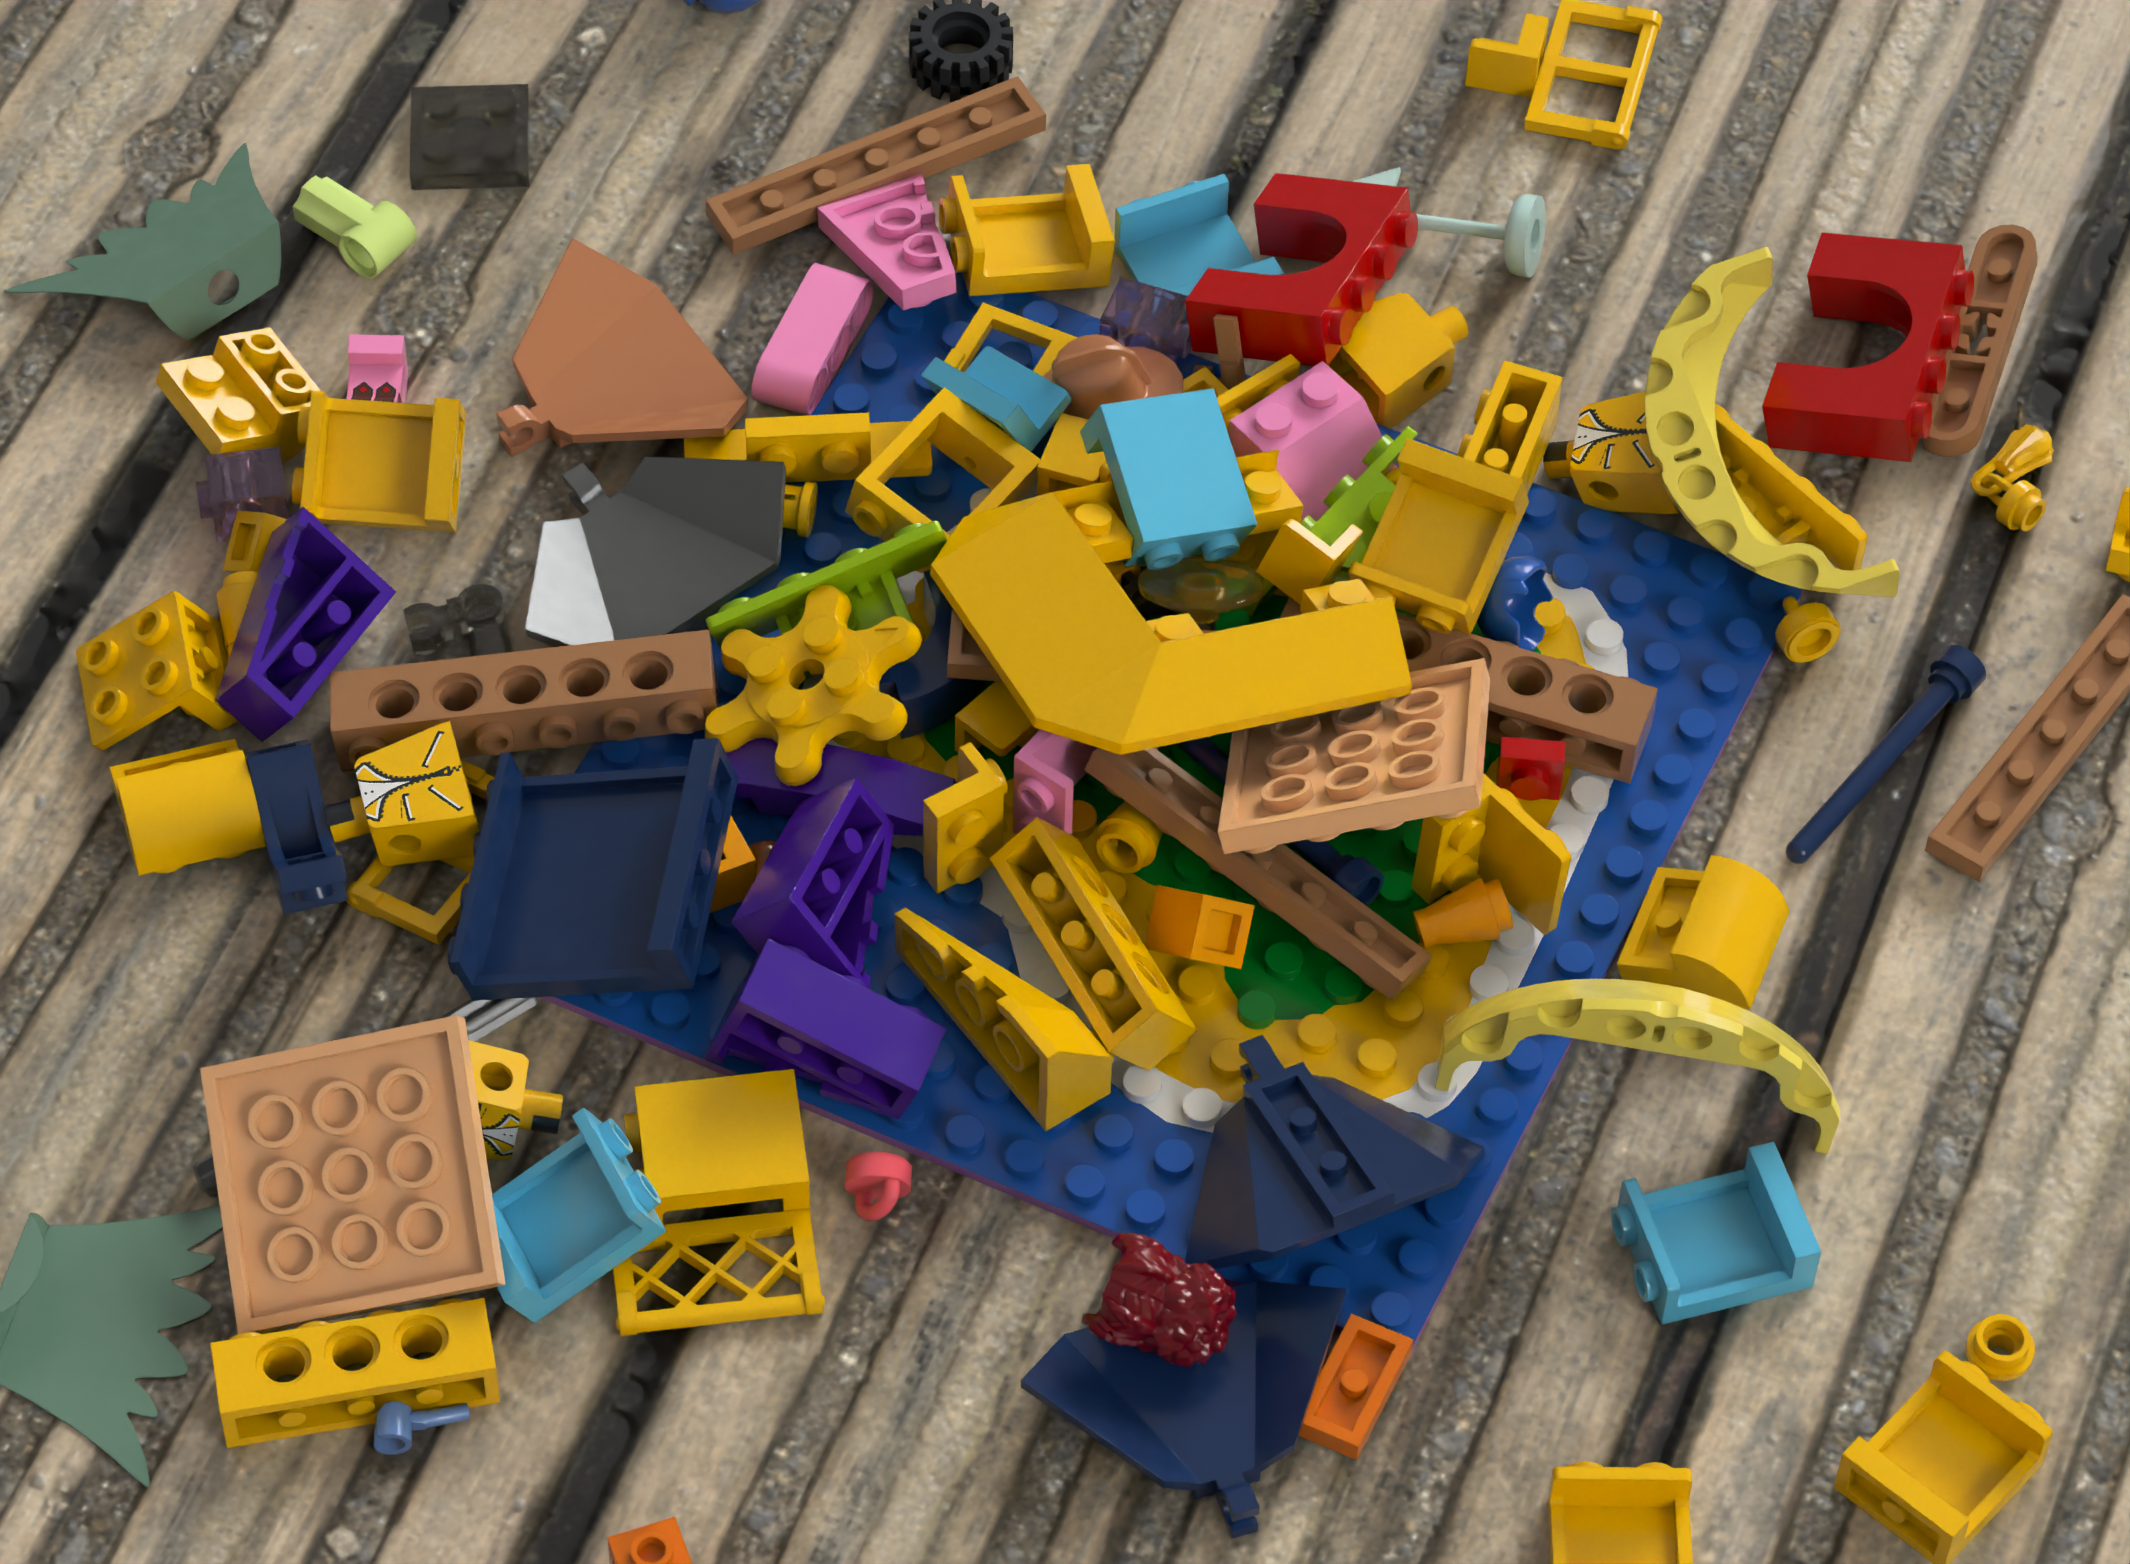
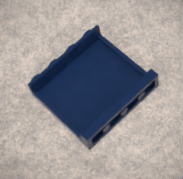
[447,738,738,1001]

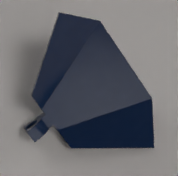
[1185,1035,1485,1269]
[1021,1280,1346,1539]

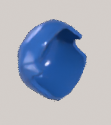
[1477,554,1553,652]

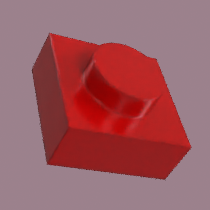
[1496,737,1566,801]

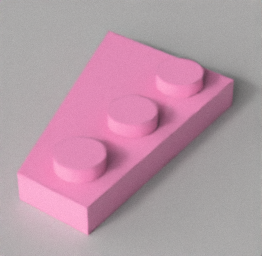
[817,173,956,311]

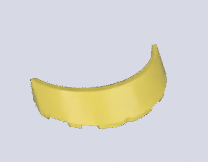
[1645,247,1900,597]
[1435,979,1840,1154]

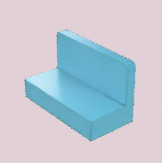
[921,346,1072,452]

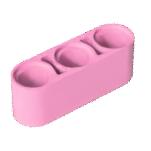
[751,263,874,416]

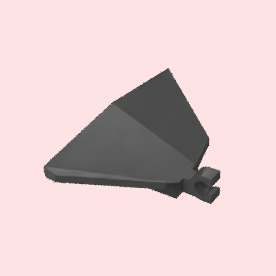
[525,456,786,647]

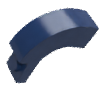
[879,570,986,739]
[244,740,348,914]

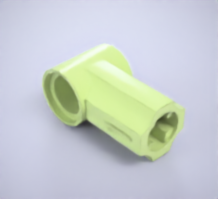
[293,175,417,279]

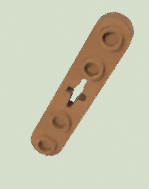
[1921,224,2038,457]

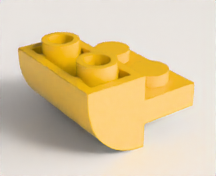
[155,327,320,470]
[110,739,266,876]
[1617,855,1790,1010]

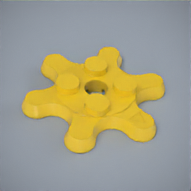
[705,585,922,786]

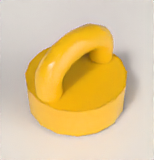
[1775,596,1841,663]

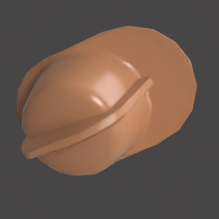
[1044,334,1183,425]

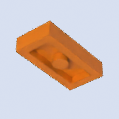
[1299,1314,1414,1460]

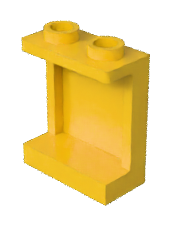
[938,164,1115,296]
[292,390,467,533]
[1348,438,1529,635]
[624,1069,811,1224]
[1834,1350,2053,1564]
[1547,1461,1693,1564]

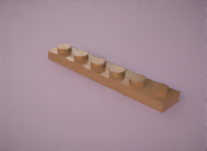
[705,76,1046,255]
[1925,594,2130,882]
[1084,748,1433,1000]

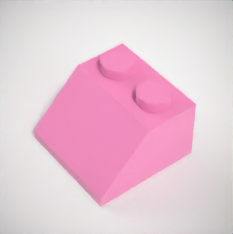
[1229,361,1398,522]

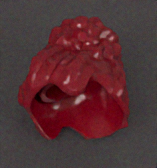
[1081,1232,1237,1368]

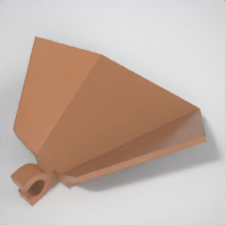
[496,238,748,457]

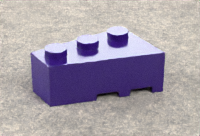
[215,507,396,742]
[731,777,895,987]
[703,938,947,1120]

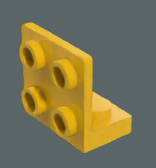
[76,590,237,751]
[1411,773,1571,935]

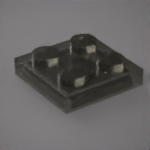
[410,84,530,190]

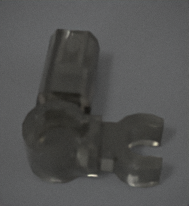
[403,583,514,656]

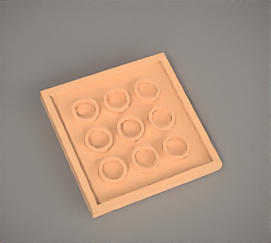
[1218,658,1490,854]
[200,1015,506,1334]

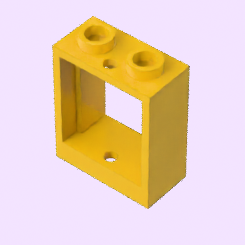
[845,387,1040,574]

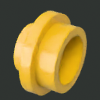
[1965,1314,2035,1381]

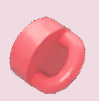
[845,1152,912,1221]

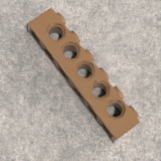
[1280,596,1658,784]
[330,630,719,771]

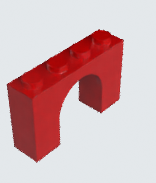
[1185,173,1418,366]
[1762,233,1974,462]

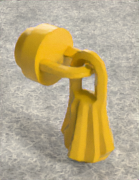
[1970,424,2054,531]

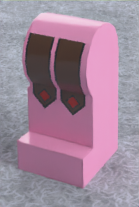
[346,334,408,403]

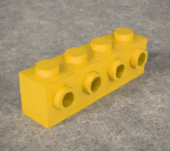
[1457,360,1563,495]

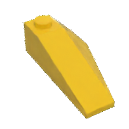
[895,907,1114,1131]

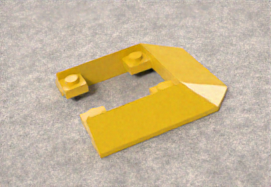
[930,449,1412,755]

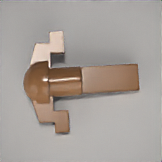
[1193,314,1259,390]

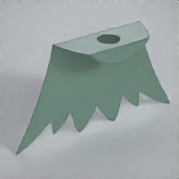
[4,143,281,341]
[0,1204,223,1487]

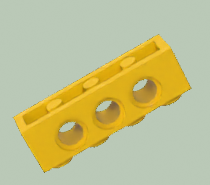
[989,817,1197,1071]
[210,1298,500,1448]

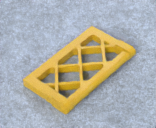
[613,1208,825,1337]

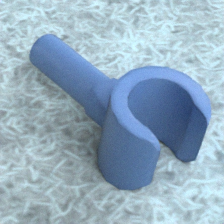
[374,1401,470,1455]

